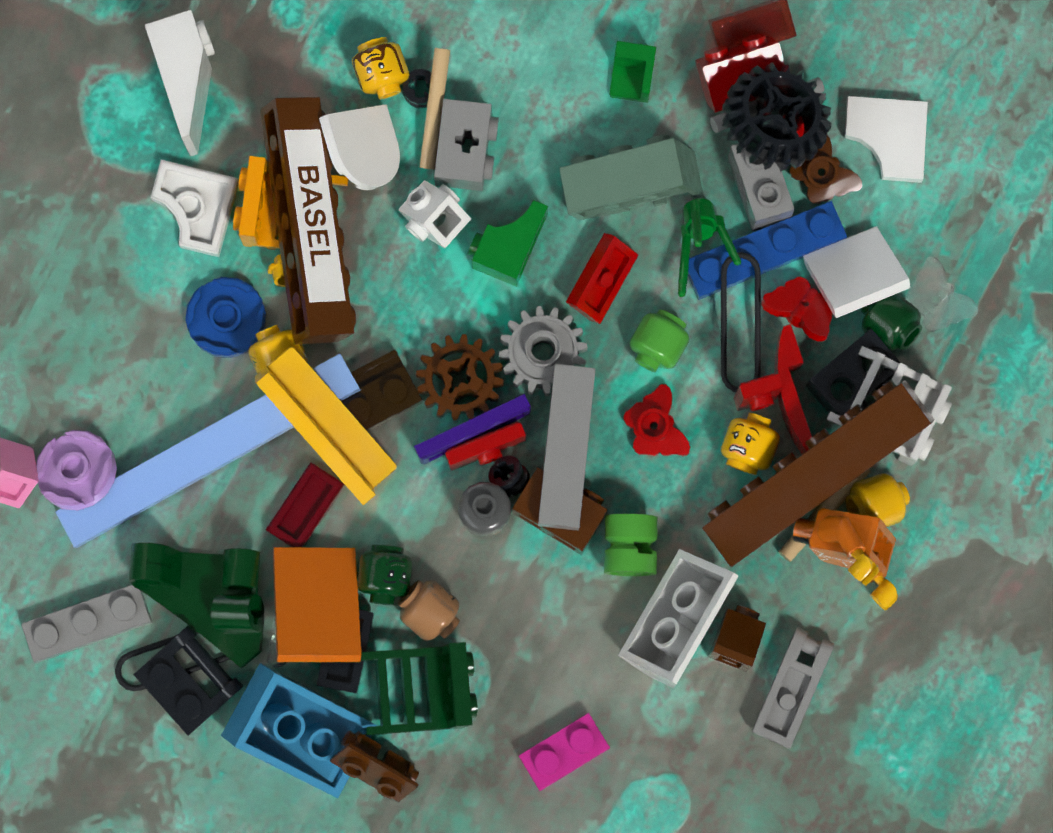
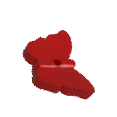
[761,277,833,342]
[623,384,690,457]

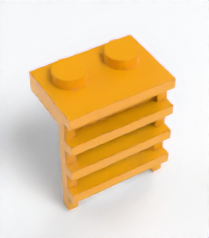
[233,156,349,250]

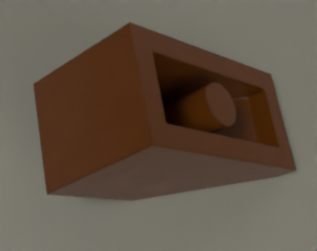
[708,605,766,672]

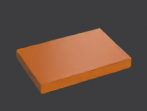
[273,547,361,662]

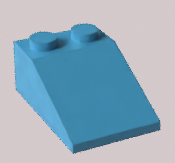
[221,663,377,798]

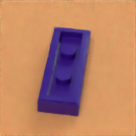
[414,394,531,465]

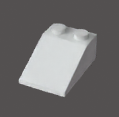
[145,10,215,157]

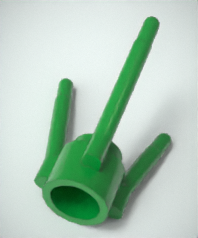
[678,198,741,297]

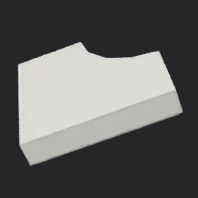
[844,96,928,183]
[151,160,239,257]

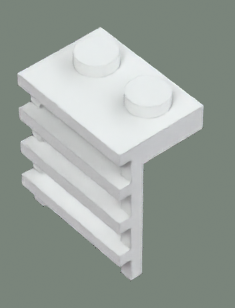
[827,346,952,467]

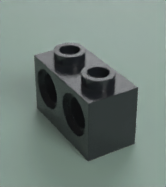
[806,329,901,416]

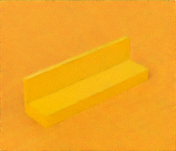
[255,347,397,505]

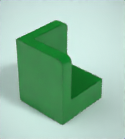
[609,41,656,103]

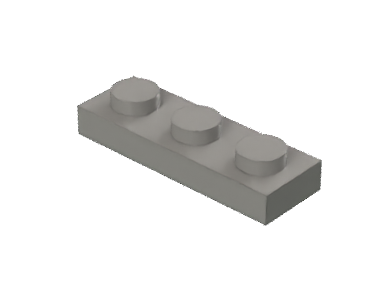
[21,585,153,664]

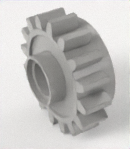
[499,306,588,397]

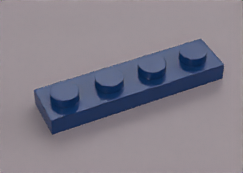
[688,201,847,300]

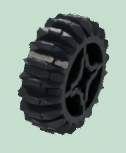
[722,62,831,172]

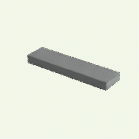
[538,364,596,531]

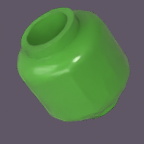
[629,309,690,372]

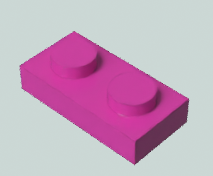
[518,713,610,791]

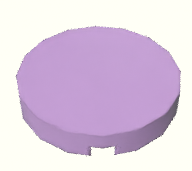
[36,430,117,511]

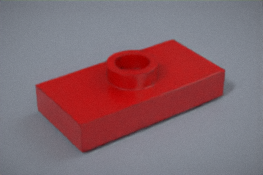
[734,373,783,411]
[445,421,526,471]

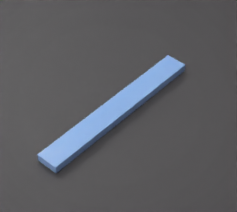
[55,353,361,548]

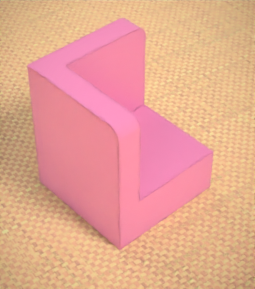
[0,438,39,509]

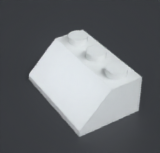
[618,549,738,688]

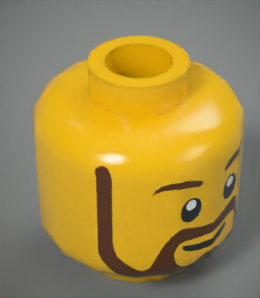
[352,37,409,100]

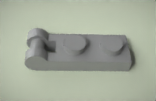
[751,627,835,749]

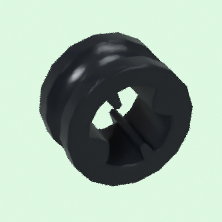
[403,69,431,109]
[488,455,530,497]

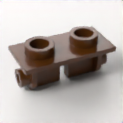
[330,730,419,802]

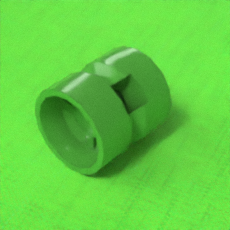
[604,514,658,576]

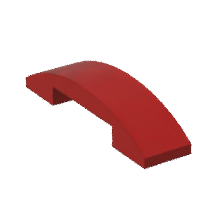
[774,324,812,455]

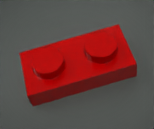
[566,233,638,324]

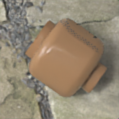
[398,580,460,640]

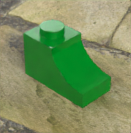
[468,200,548,287]

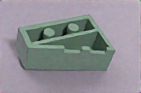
[559,135,704,220]

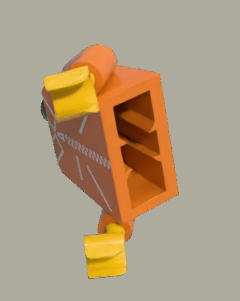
[793,508,898,610]

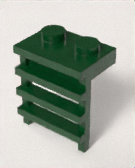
[360,642,478,736]

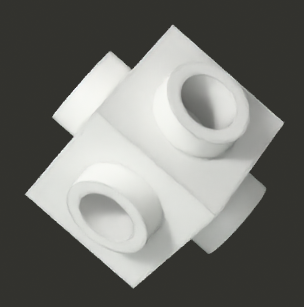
[398,180,471,248]

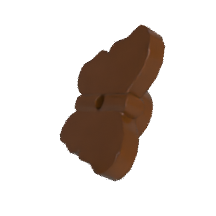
[789,135,862,203]

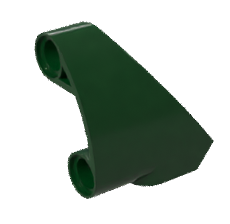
[129,543,264,668]

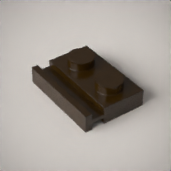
[341,349,423,431]

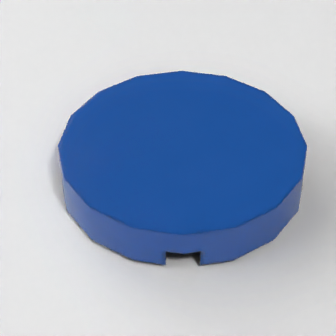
[185,277,267,358]

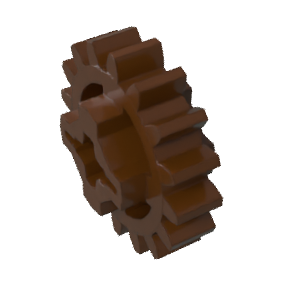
[416,334,504,423]

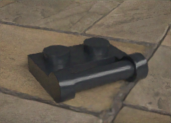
[133,625,243,736]

